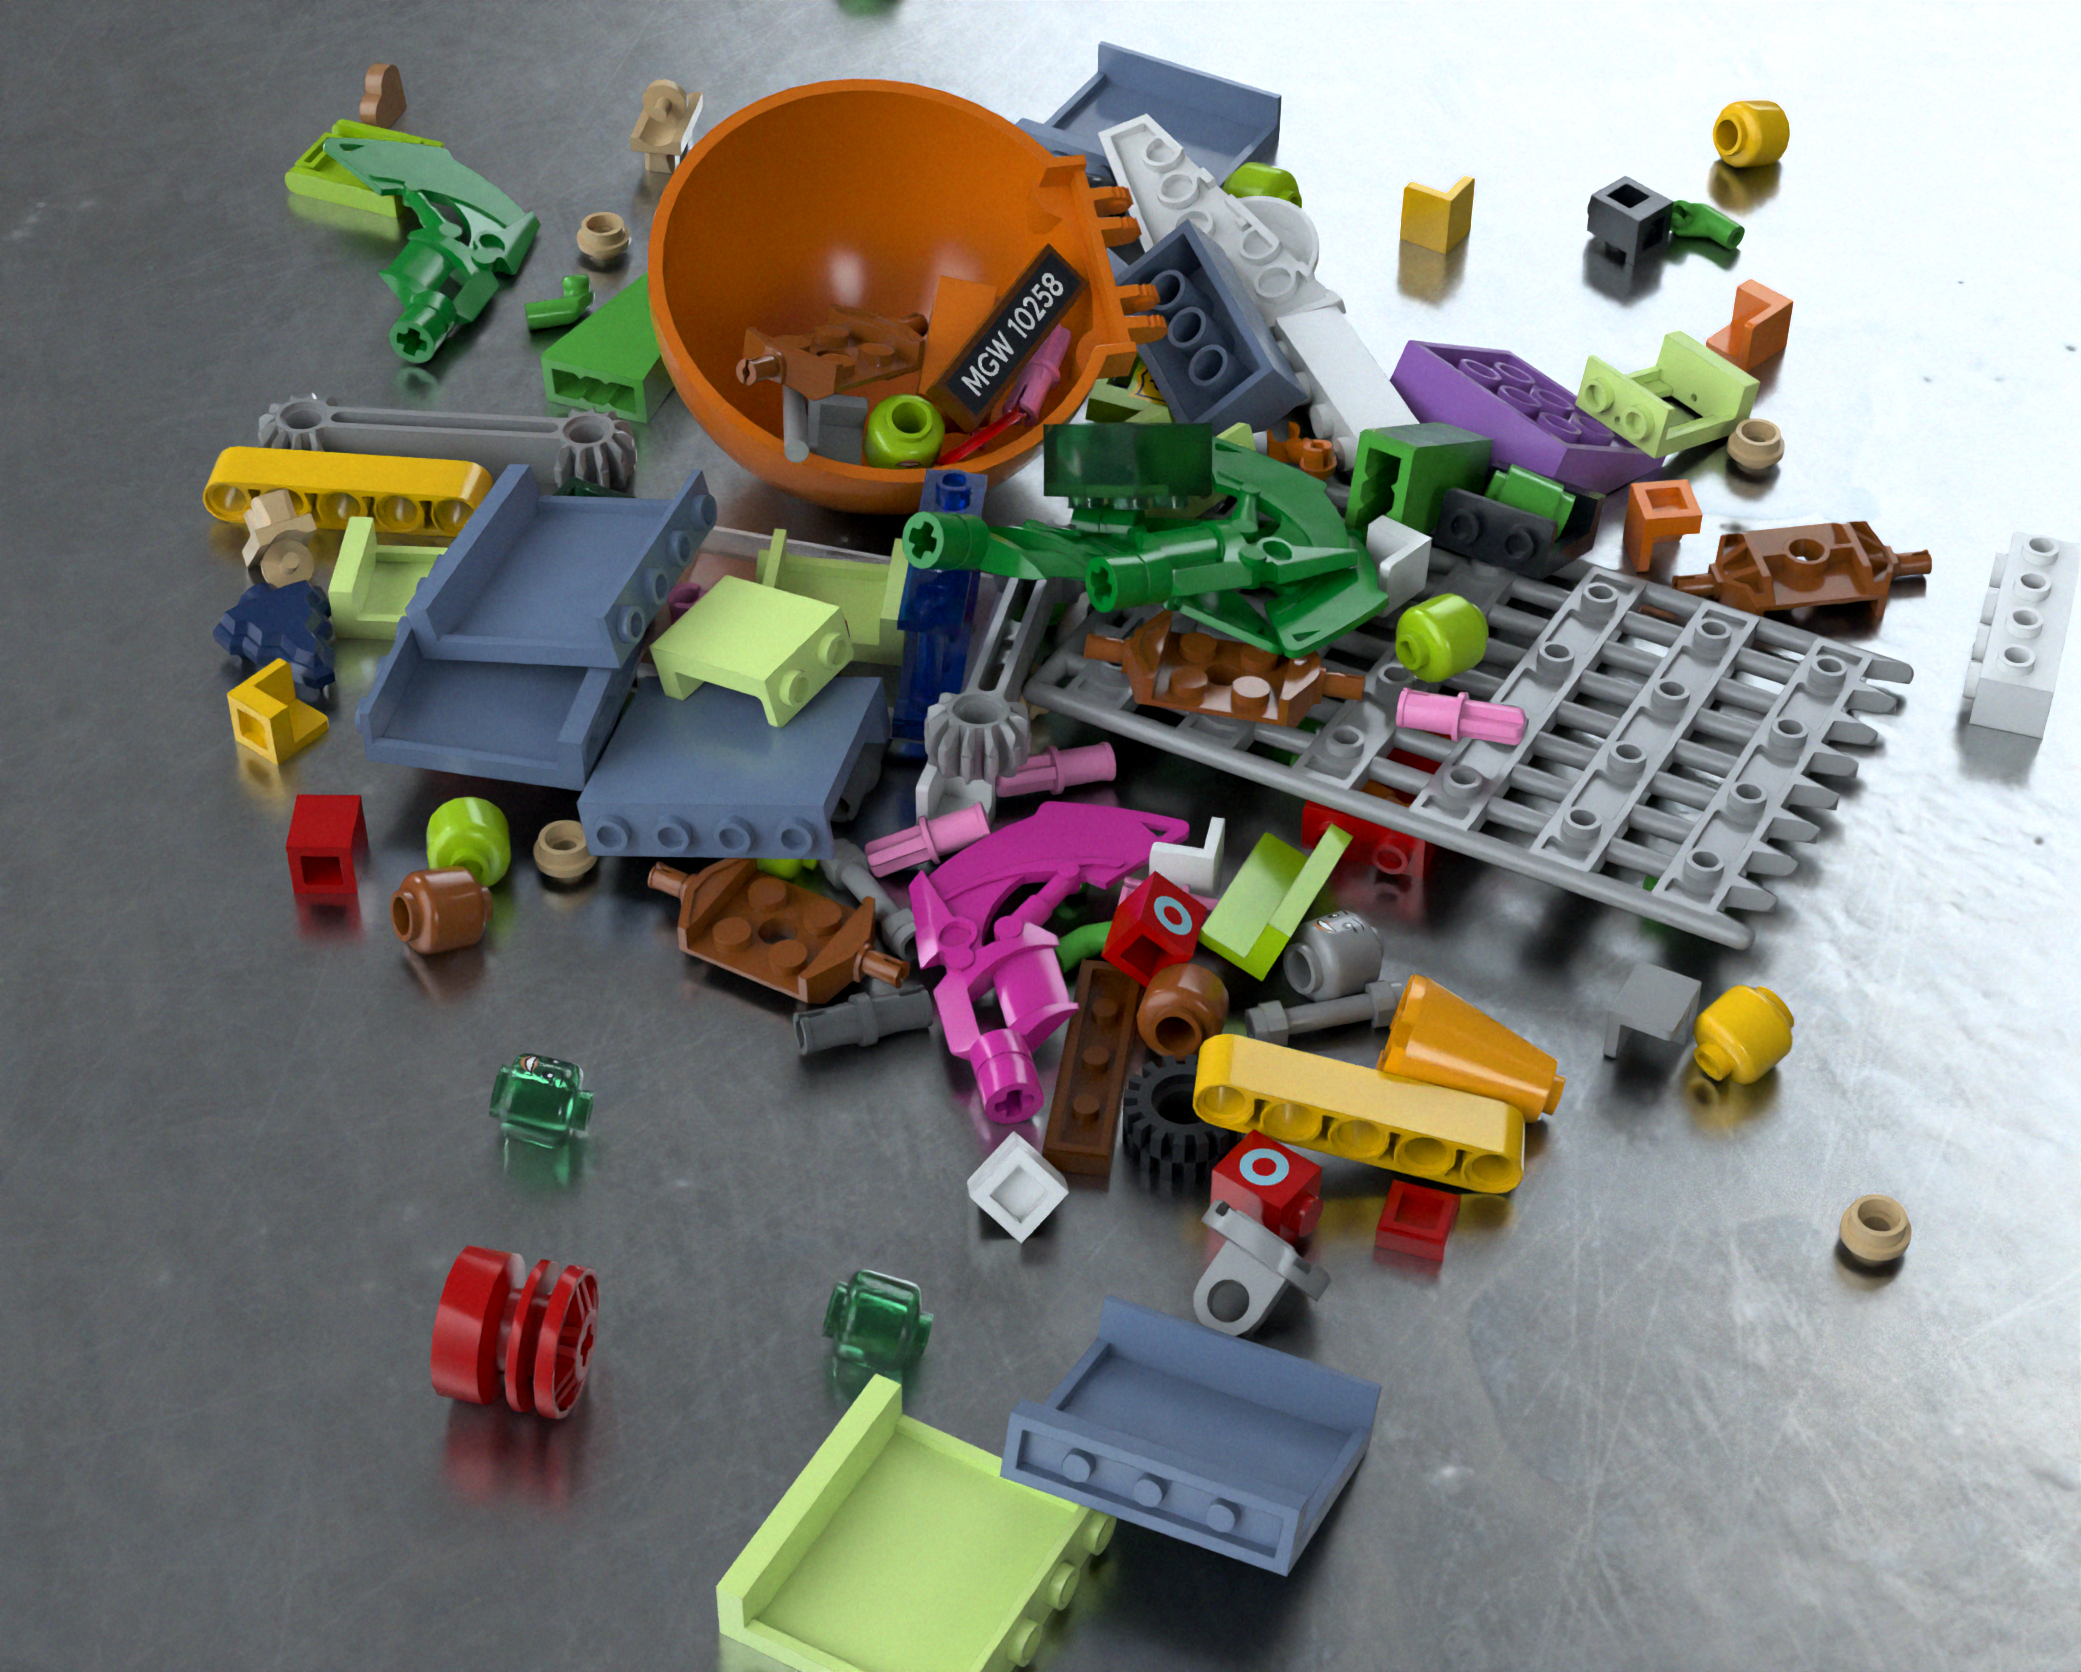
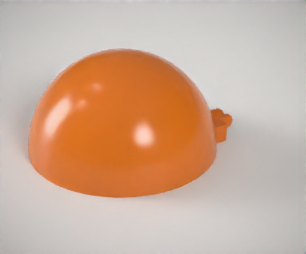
[647,78,1169,515]

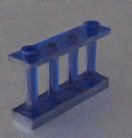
[892,469,988,741]

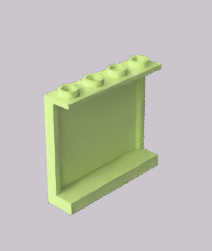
[716,1373,1117,1672]

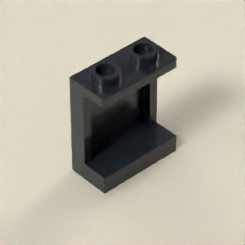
[1433,460,1606,580]

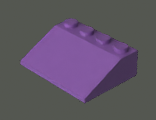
[1390,340,1666,494]

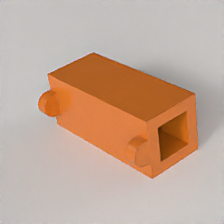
[916,275,1001,435]

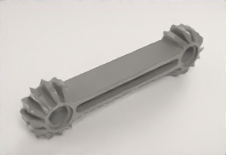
[257,393,637,497]
[924,518,1087,785]

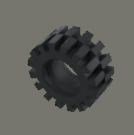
[1123,1054,1246,1182]

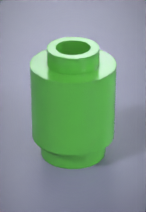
[1484,464,1575,540]

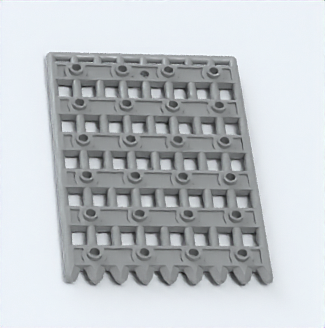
[1022,480,1914,950]

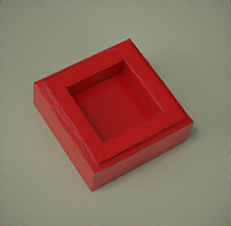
[1374,1180,1461,1263]

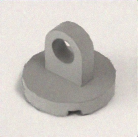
[1193,1199,1332,1338]

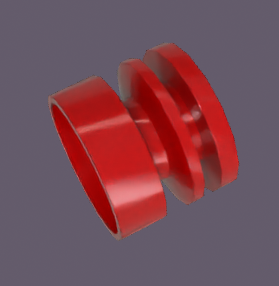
[430,1245,600,1419]

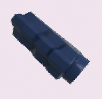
[213,580,336,692]

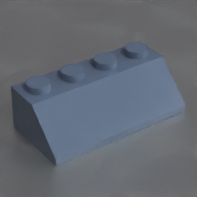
[1114,219,1308,442]

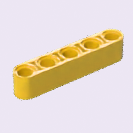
[203,446,494,537]
[1193,1034,1525,1194]

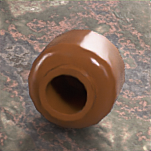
[390,865,493,954]
[1137,963,1230,1062]

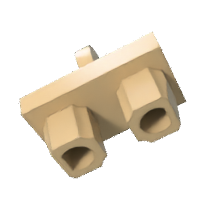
[630,79,703,174]
[242,488,317,588]

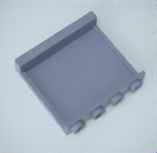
[1015,41,1282,189]
[405,464,717,669]
[355,554,655,791]
[577,676,891,860]
[999,1294,1382,1577]

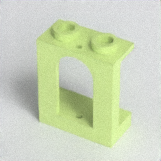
[1575,330,1760,459]

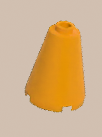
[1375,973,1566,1124]

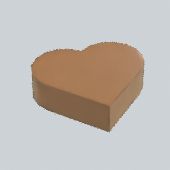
[359,62,407,129]

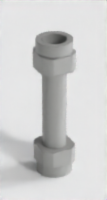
[819,838,918,961]
[1244,979,1405,1046]

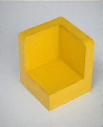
[1399,175,1475,255]
[227,658,329,765]

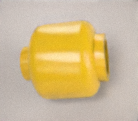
[1712,99,1790,168]
[1693,985,1795,1085]

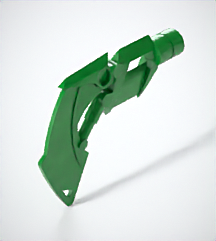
[323,138,541,363]
[1085,435,1359,613]
[1071,503,1389,658]
[902,511,1283,655]

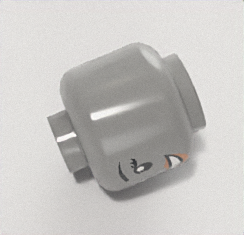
[1283,910,1384,1003]

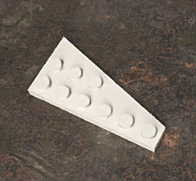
[1098,114,1347,337]

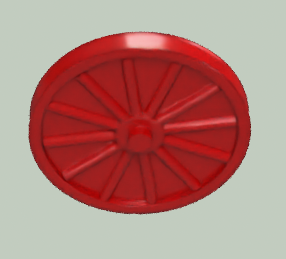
[933,404,1027,466]

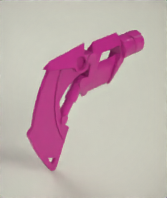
[908,801,1190,1124]

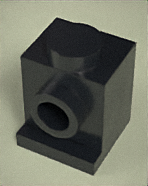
[1586,175,1674,266]

